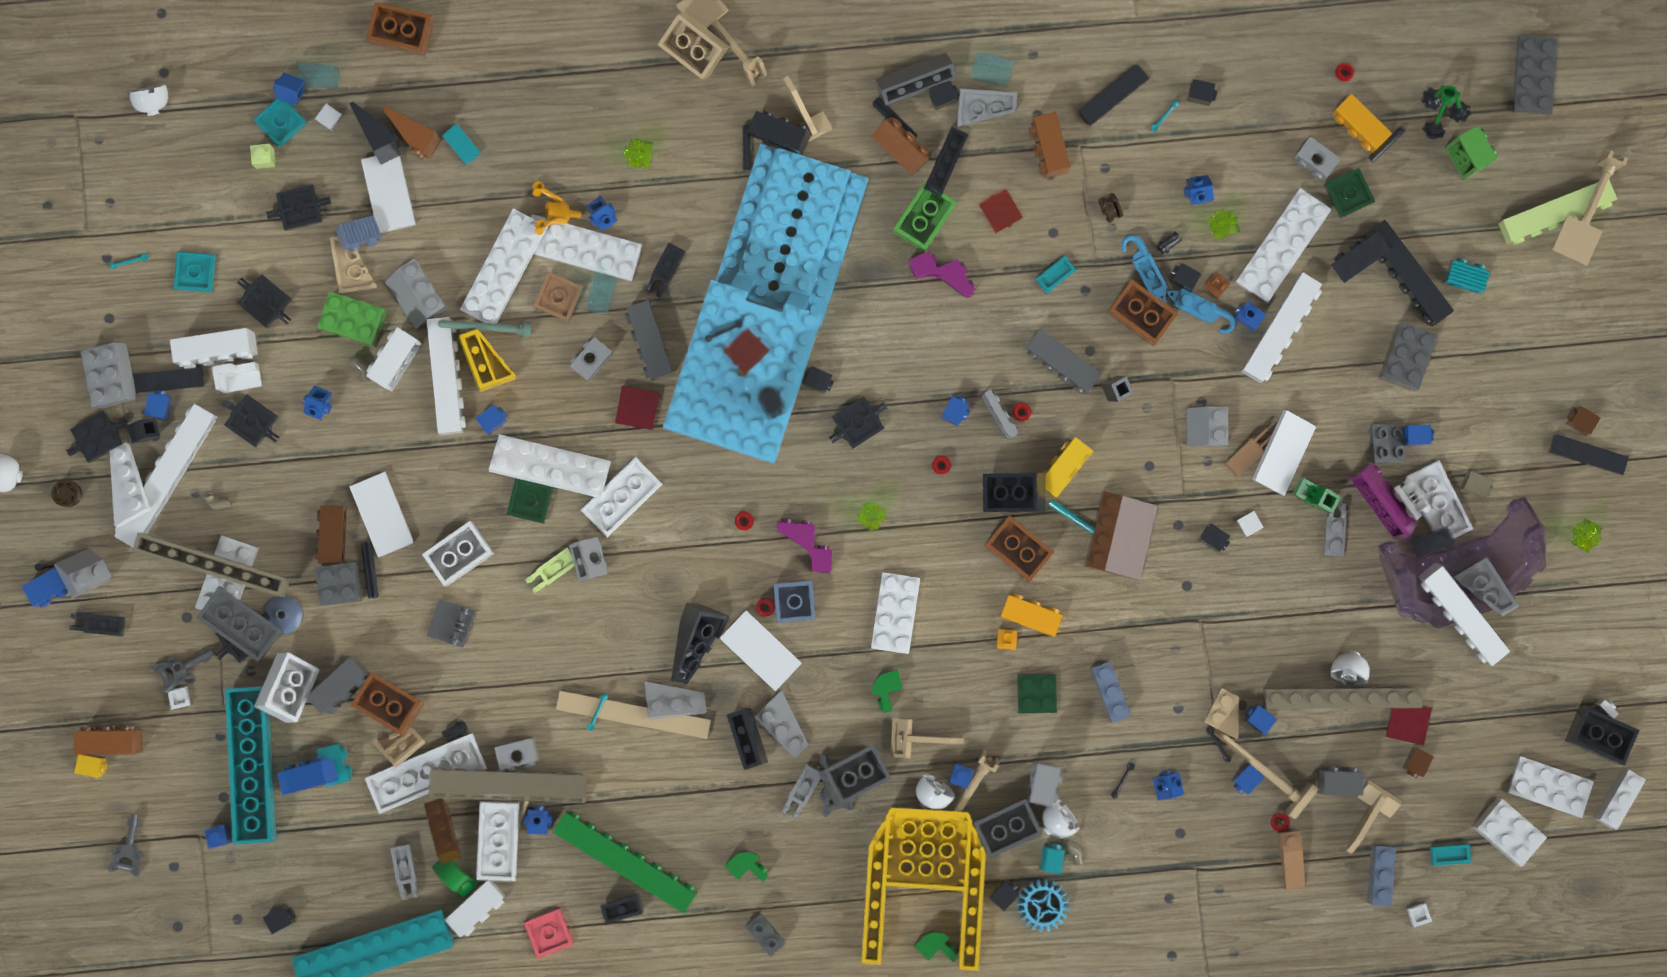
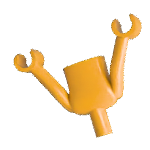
[532,181,582,235]

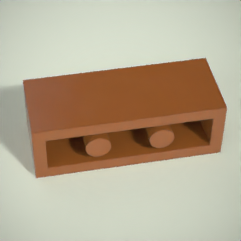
[871,117,932,175]

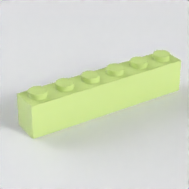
[1498,180,1617,245]

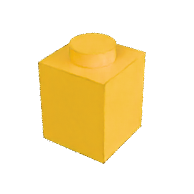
[74,755,107,778]

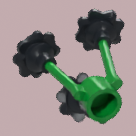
[1421,85,1472,139]

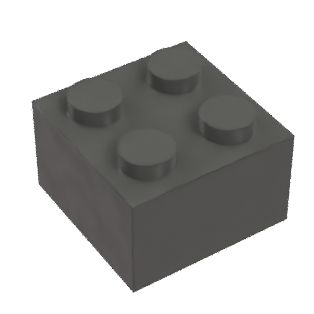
[316,563,362,606]
[1317,766,1364,796]

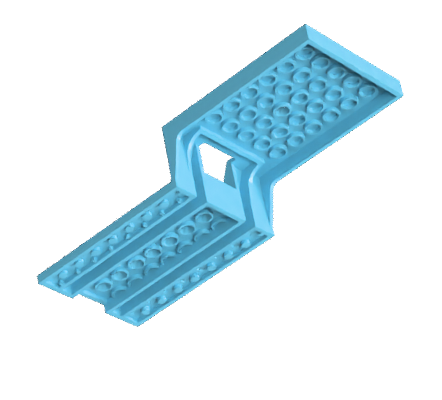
[663,144,869,464]

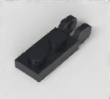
[645,242,686,298]
[69,613,126,637]

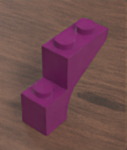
[908,251,975,298]
[777,519,833,573]

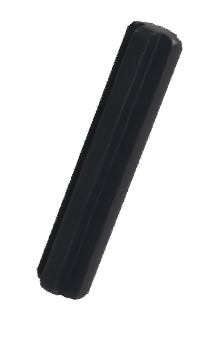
[872,97,917,138]
[361,542,379,599]

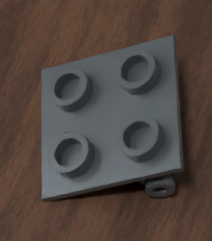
[1369,424,1406,464]
[427,599,476,648]

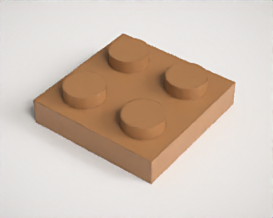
[533,272,584,322]

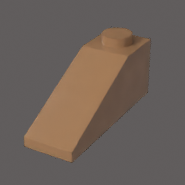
[1276,829,1305,890]

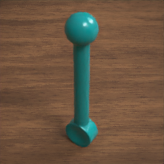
[1151,100,1179,132]
[109,253,149,269]
[587,693,608,731]

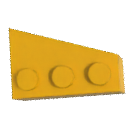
[459,329,516,393]
[1042,437,1094,499]

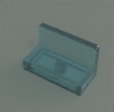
[971,53,1014,87]
[297,63,339,89]
[587,271,616,315]

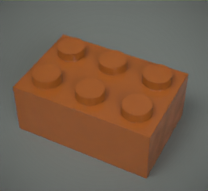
[366,2,434,56]
[1029,112,1070,179]
[1107,280,1178,347]
[984,515,1054,583]
[351,672,424,737]
[73,726,142,755]

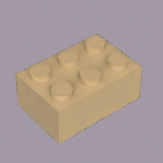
[658,12,730,80]

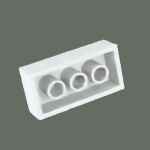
[170,328,258,369]

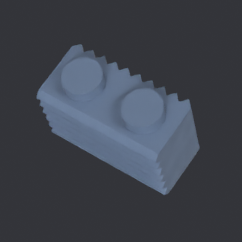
[335,215,382,252]

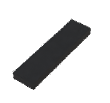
[1079,64,1150,127]
[924,126,969,196]
[132,368,204,394]
[1549,434,1629,475]

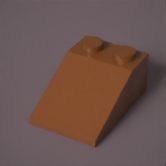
[383,105,441,159]

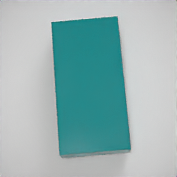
[442,124,481,165]
[1035,256,1077,294]
[1430,843,1471,866]

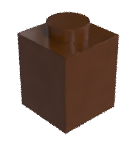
[1566,406,1601,436]
[1402,747,1434,779]

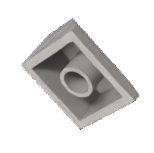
[1187,407,1228,447]
[54,548,112,599]

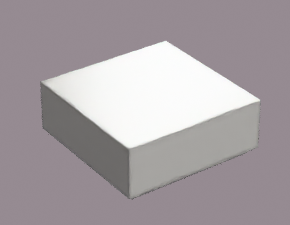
[315,104,343,131]
[1237,511,1264,537]
[168,686,192,710]
[1406,902,1432,927]

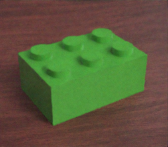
[1445,125,1498,180]
[893,182,957,253]
[317,291,388,348]

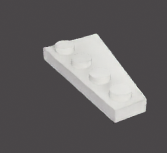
[110,442,150,528]

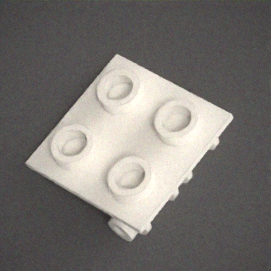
[1394,478,1431,520]

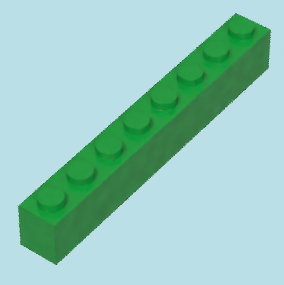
[552,811,698,914]

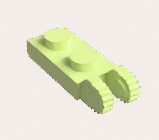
[525,547,575,593]

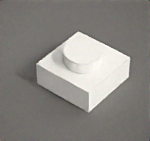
[1594,699,1619,718]

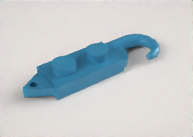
[1121,235,1167,303]
[1166,288,1236,334]

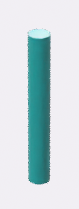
[1048,499,1094,534]

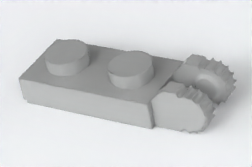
[982,389,1018,440]
[1323,503,1346,557]
[782,764,821,820]
[390,843,419,900]

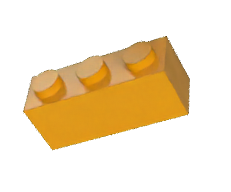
[1332,94,1392,153]
[1000,593,1063,637]

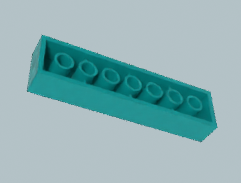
[225,686,277,845]
[291,908,455,977]

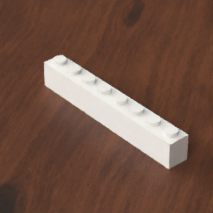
[114,404,218,547]

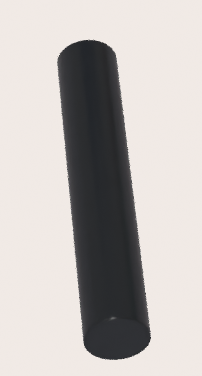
[743,125,750,171]
[1368,127,1405,163]

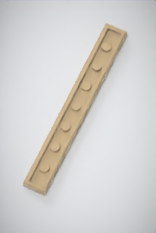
[556,691,711,739]

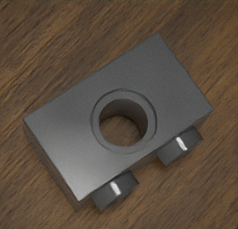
[745,912,786,957]

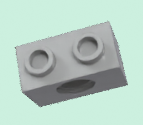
[1294,136,1341,180]
[570,337,613,382]
[569,537,608,582]
[495,738,539,772]

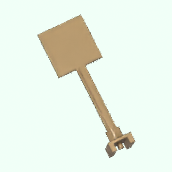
[676,0,767,86]
[1552,151,1628,266]
[1213,730,1319,819]
[938,749,1000,812]

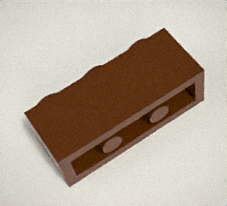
[315,506,347,565]
[424,798,461,863]

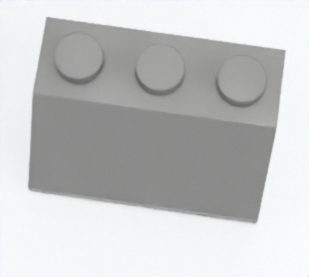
[385,259,448,330]

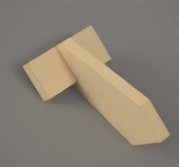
[783,76,833,142]
[891,718,964,758]
[1347,780,1402,854]

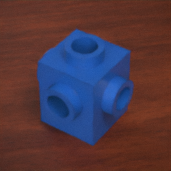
[1184,174,1214,205]
[585,196,618,231]
[302,386,332,420]
[1153,770,1184,801]
[524,806,552,834]

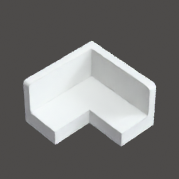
[212,362,262,393]

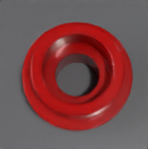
[1335,63,1354,82]
[1012,402,1031,422]
[932,456,951,475]
[735,511,754,531]
[756,598,775,617]
[1270,813,1290,832]

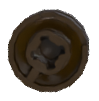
[1098,192,1123,223]
[51,480,82,507]

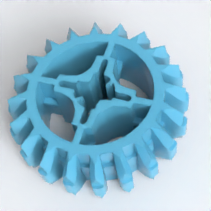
[1017,879,1069,932]

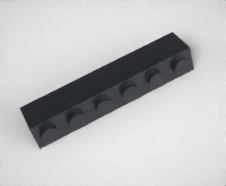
[1363,220,1454,326]

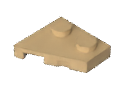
[1203,688,1239,739]
[372,727,425,768]

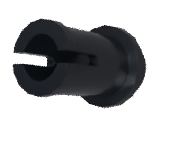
[1156,231,1182,254]
[442,720,468,742]

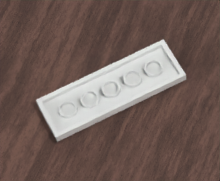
[1235,188,1332,304]
[460,208,548,324]
[531,214,643,282]
[489,434,611,498]
[365,733,488,814]

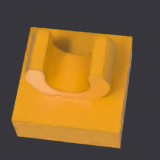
[996,629,1017,650]

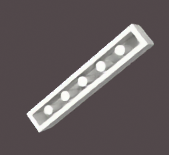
[1241,272,1322,383]
[427,317,466,435]
[1418,562,1510,666]

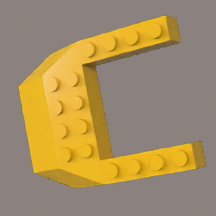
[861,807,986,971]

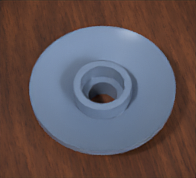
[264,596,303,634]

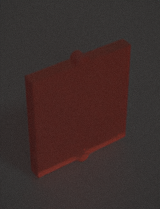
[979,189,1023,233]
[723,328,770,374]

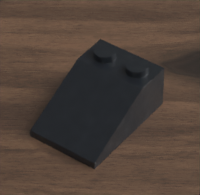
[349,102,402,165]

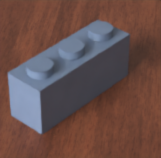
[1090,661,1130,723]
[1367,845,1396,906]

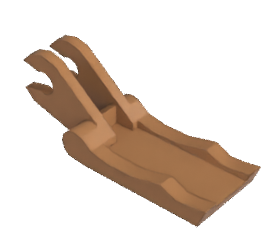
[1225,426,1273,477]

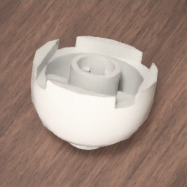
[128,84,168,116]
[0,454,23,492]
[1330,651,1370,687]
[916,773,955,810]
[1042,799,1079,839]

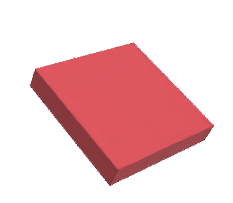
[523,908,574,959]

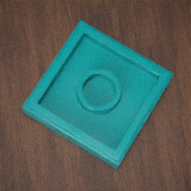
[253,99,308,148]
[173,251,216,293]

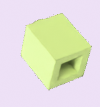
[250,144,276,169]

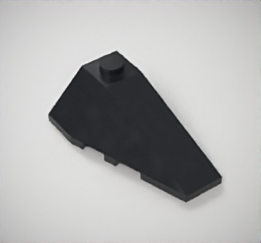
[671,602,729,684]

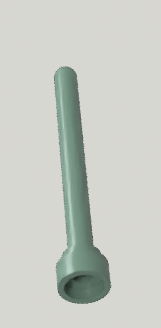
[438,320,531,338]

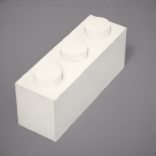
[1593,769,1646,830]
[445,880,506,938]

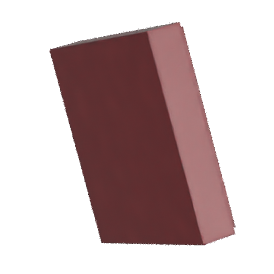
[615,386,660,430]
[1385,706,1432,746]

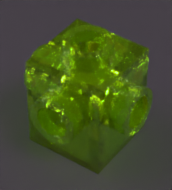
[624,139,653,168]
[1208,209,1241,241]
[857,502,886,531]
[1571,518,1602,553]

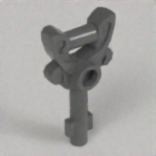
[151,649,214,693]
[819,754,853,817]
[108,813,143,877]

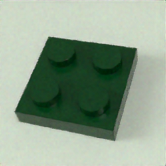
[1324,168,1376,219]
[506,478,553,524]
[1017,674,1057,714]

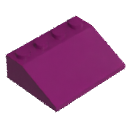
[1349,463,1417,540]

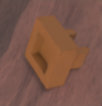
[1203,272,1230,299]

